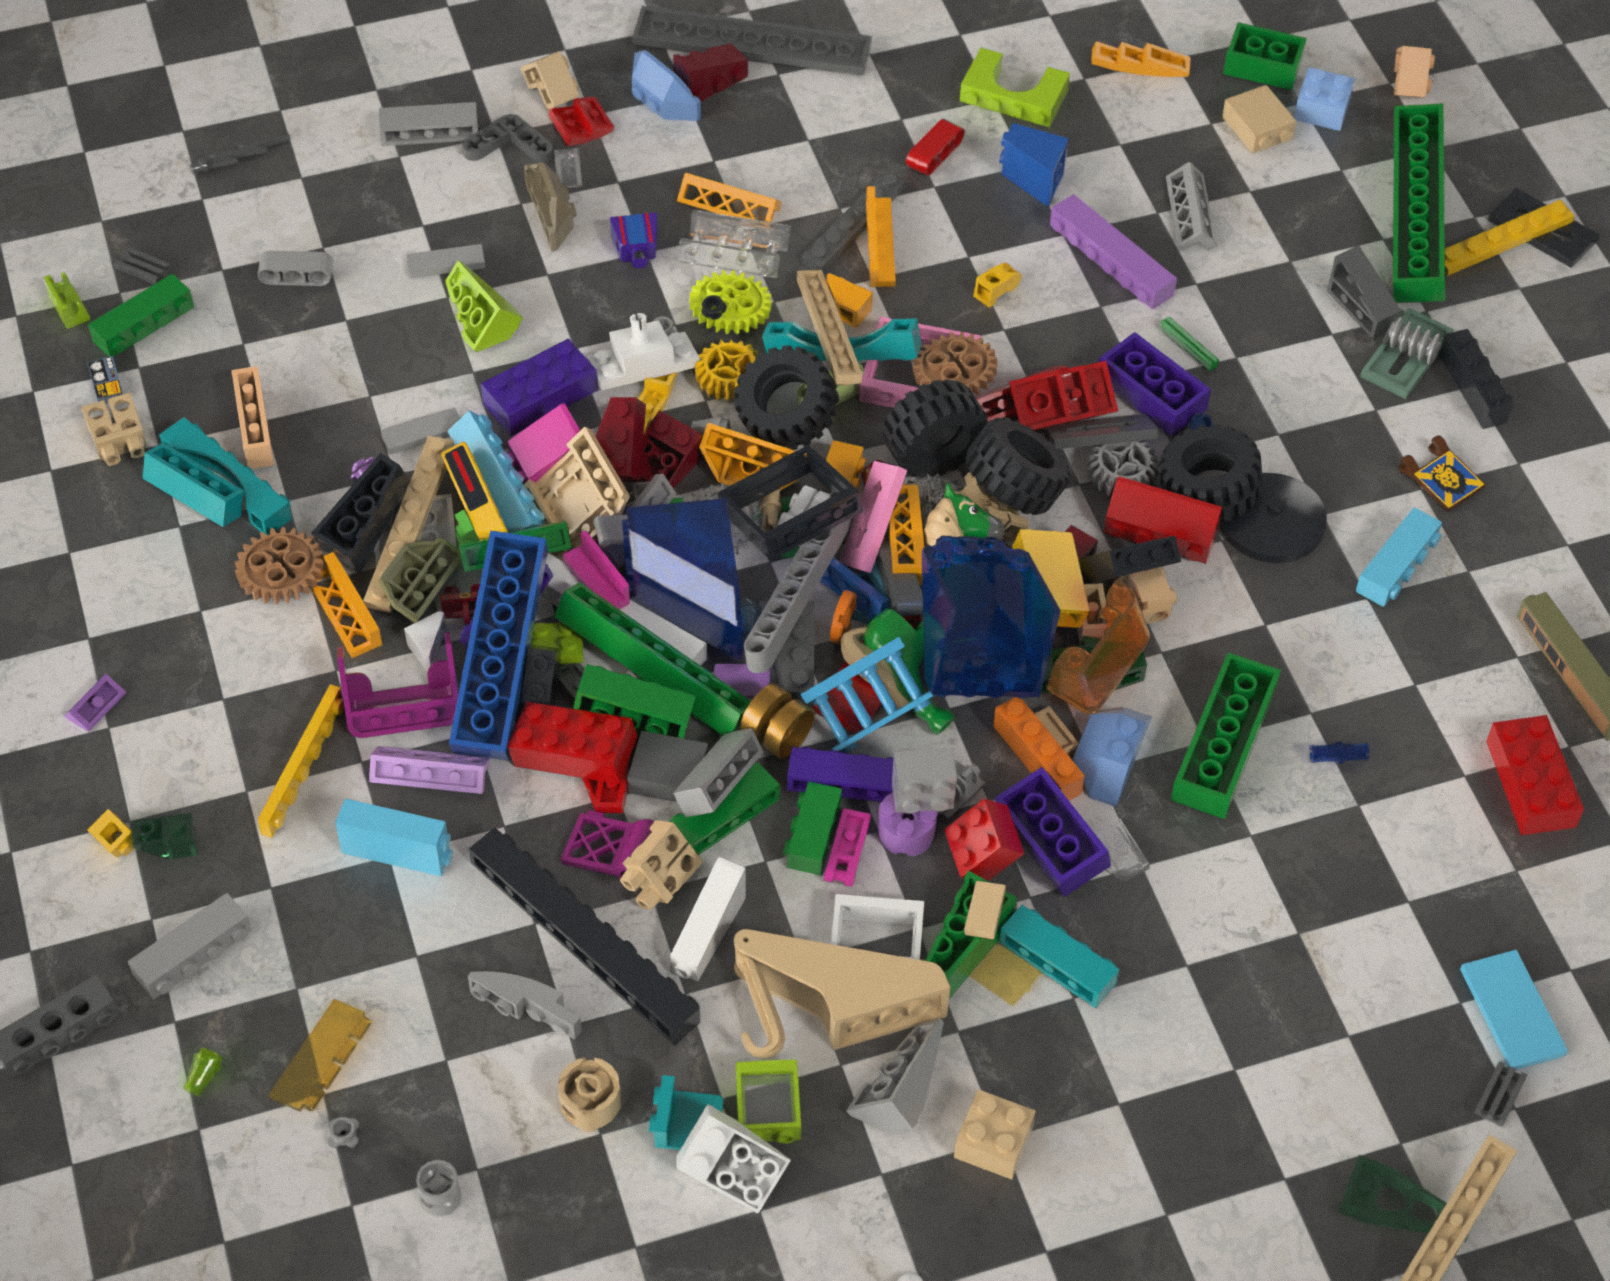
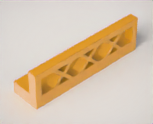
[677,173,782,229]
[866,186,896,287]
[888,485,927,586]
[310,552,382,658]

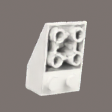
[676,1105,790,1213]

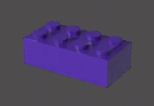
[1099,332,1211,437]
[481,338,598,436]
[995,767,1111,897]

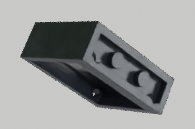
[1078,535,1181,584]

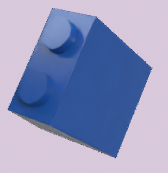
[999,123,1069,206]

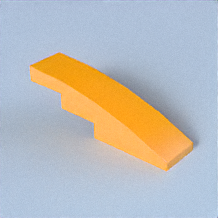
[1091,41,1190,77]

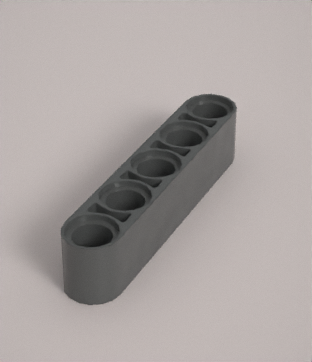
[866,517,924,617]

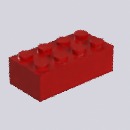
[507,702,638,784]
[1486,715,1584,836]

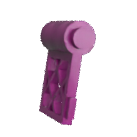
[560,810,654,879]

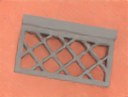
[596,474,676,568]

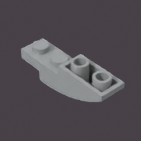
[468,971,582,1040]

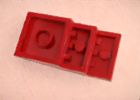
[1009,361,1119,431]

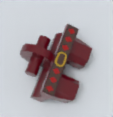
[440,584,480,626]

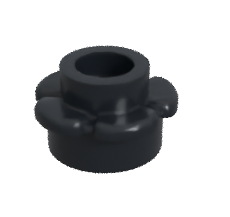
[701,295,726,320]

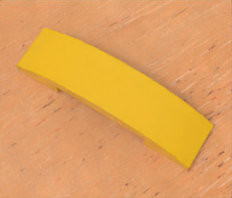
[638,372,677,433]

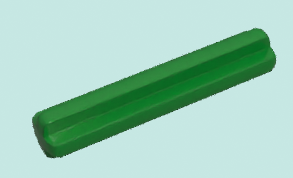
[1160,316,1219,371]

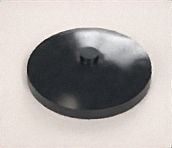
[1219,473,1327,563]

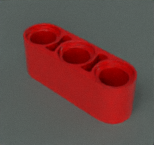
[906,118,965,176]

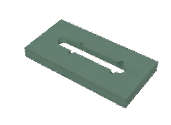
[1360,308,1454,399]

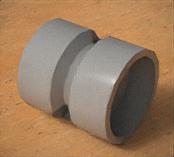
[416,1160,461,1216]

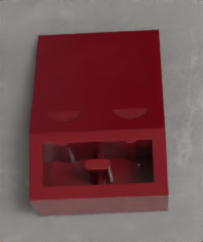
[640,410,703,489]

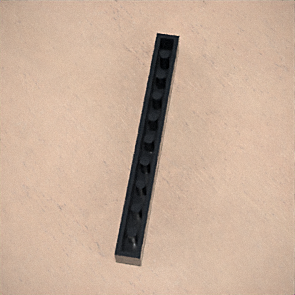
[469,827,700,1046]

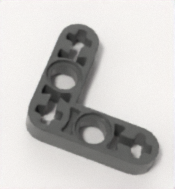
[462,114,553,163]

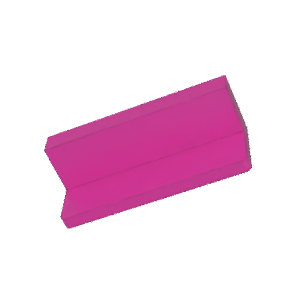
[563,530,630,609]

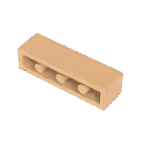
[231,366,275,469]

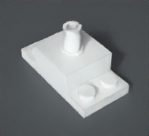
[587,313,700,391]

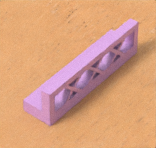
[369,746,490,794]

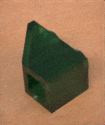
[132,813,198,860]

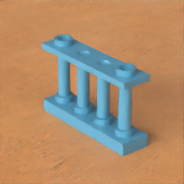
[801,637,933,753]

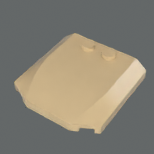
[524,427,630,561]

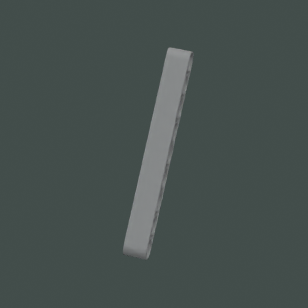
[744,493,854,673]

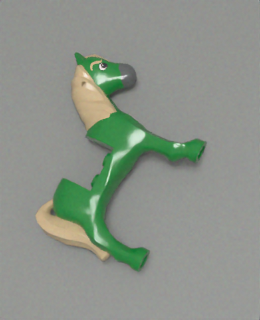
[841,483,1056,735]

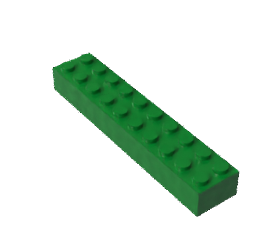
[1393,103,1445,303]

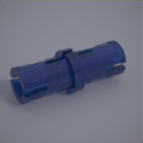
[1309,741,1369,764]

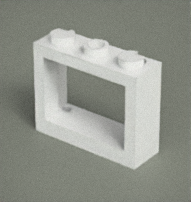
[831,894,924,960]

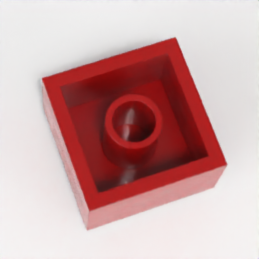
[944,798,1024,881]

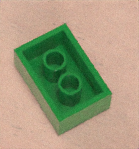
[1223,22,1307,90]

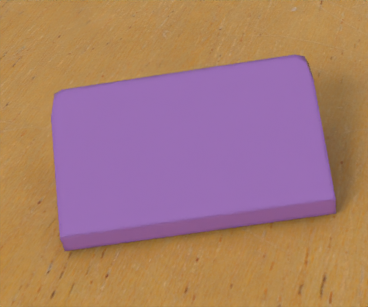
[714,664,770,698]
[65,673,127,732]

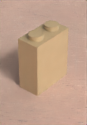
[1222,85,1297,153]

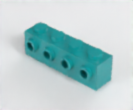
[143,442,244,527]
[999,905,1120,1009]

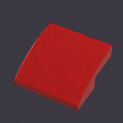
[548,97,615,146]

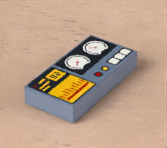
[87,356,123,404]

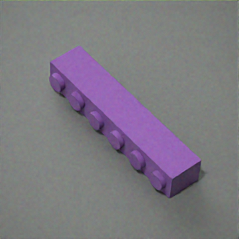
[1050,194,1177,310]

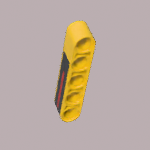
[441,441,508,539]

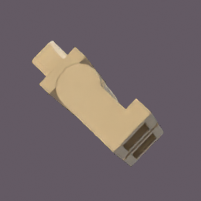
[81,393,147,466]
[960,472,1030,542]
[620,820,703,910]

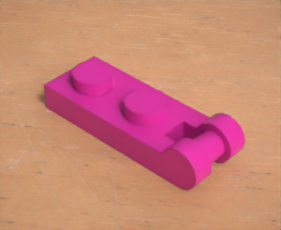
[824,808,871,887]

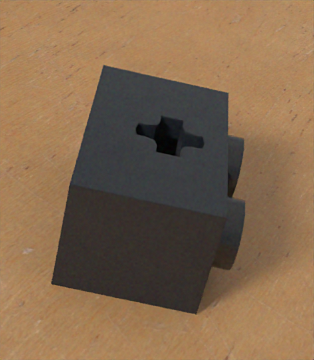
[521,645,562,706]

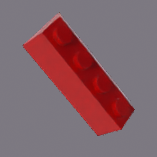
[1103,476,1222,564]

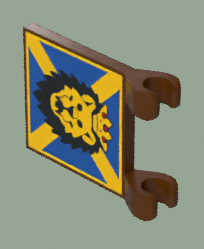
[1398,435,1486,512]

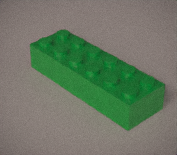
[1171,652,1281,819]

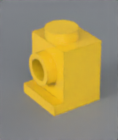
[88,809,138,858]

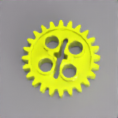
[689,270,772,334]

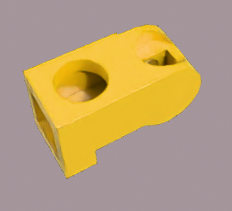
[973,262,1022,308]

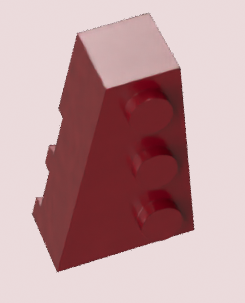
[673,44,748,101]
[595,397,646,482]

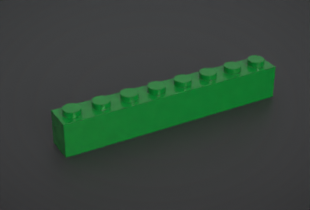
[554,582,751,736]

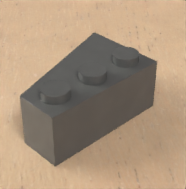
[1327,245,1401,339]

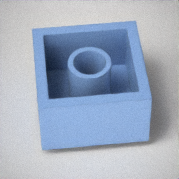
[1294,67,1355,131]

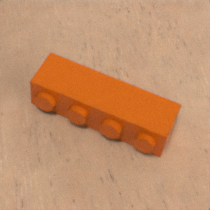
[993,695,1085,801]

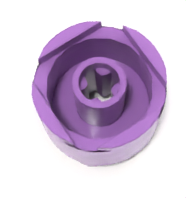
[878,793,937,856]

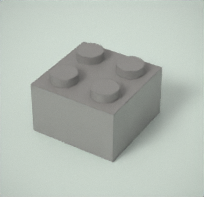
[892,748,957,814]

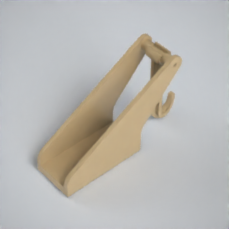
[734,929,950,1059]

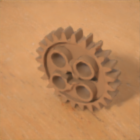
[913,332,998,395]
[235,527,325,605]

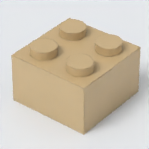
[954,1089,1036,1179]

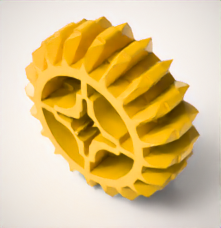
[695,339,759,402]

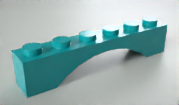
[762,318,922,362]
[159,417,292,535]

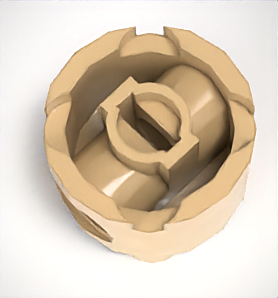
[1117,567,1177,627]
[558,1058,621,1132]

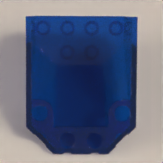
[622,498,743,660]
[921,535,1061,699]

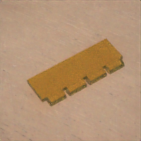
[268,999,372,1112]

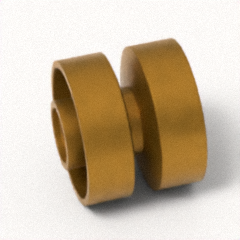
[740,683,815,759]

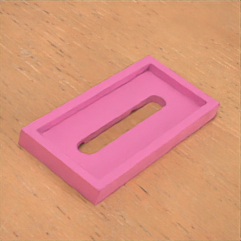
[839,461,907,573]

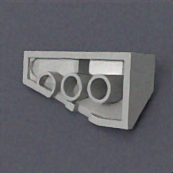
[847,1018,944,1133]

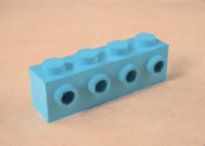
[1355,507,1442,607]

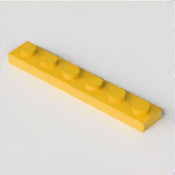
[1445,199,1575,276]
[258,684,344,838]

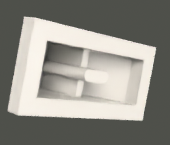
[404,611,446,672]

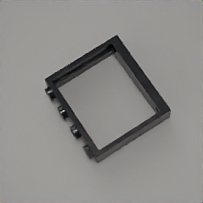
[717,445,863,561]

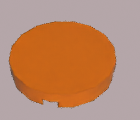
[830,590,857,645]

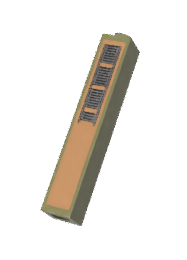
[1517,592,1610,741]

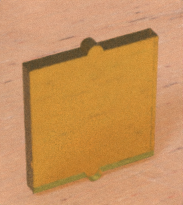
[971,944,1042,1007]

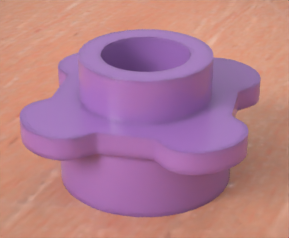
[351,457,375,480]

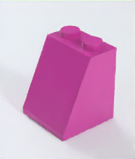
[507,403,580,485]

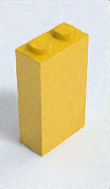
[1012,529,1089,628]

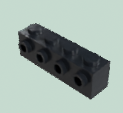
[1439,329,1513,429]

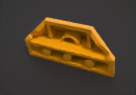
[699,423,807,491]

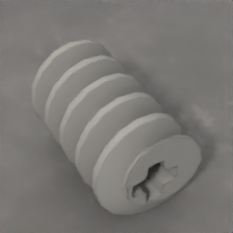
[1383,316,1441,365]

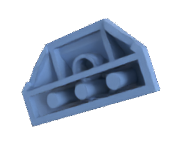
[632,50,701,121]
[1073,708,1152,807]

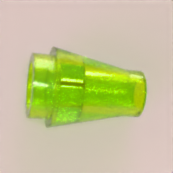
[183,1048,223,1096]

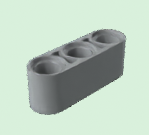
[258,251,333,286]

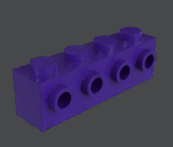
[787,747,894,802]

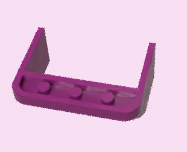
[337,632,458,738]

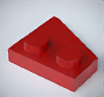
[582,760,631,813]

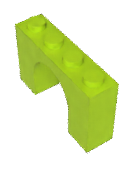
[960,47,1070,127]

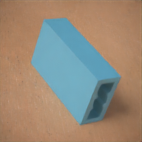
[335,798,453,876]

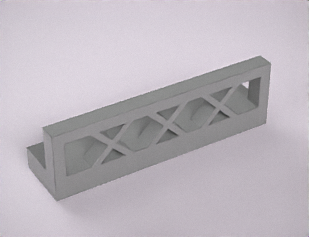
[1166,162,1217,251]

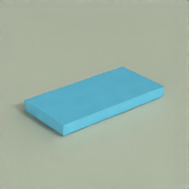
[1460,950,1568,1070]

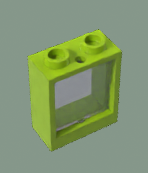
[736,1059,801,1144]

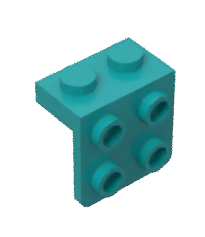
[649,1075,724,1150]

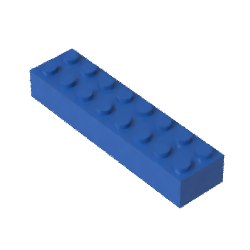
[449,531,548,761]

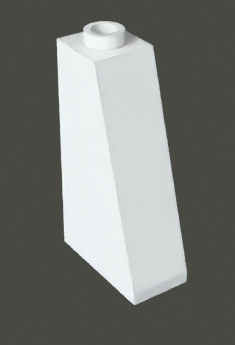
[671,857,746,982]

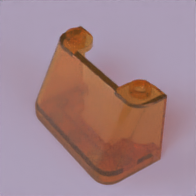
[1046,579,1150,714]

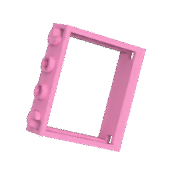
[859,317,980,408]

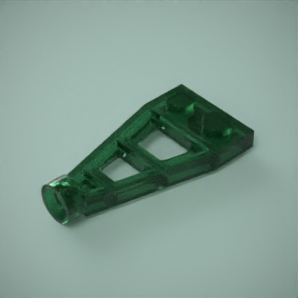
[1339,1154,1469,1243]

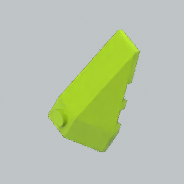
[445,260,523,352]

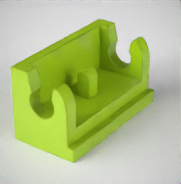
[44,272,91,329]

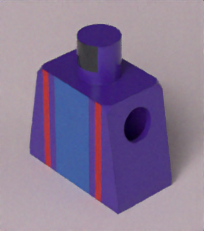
[610,212,658,268]

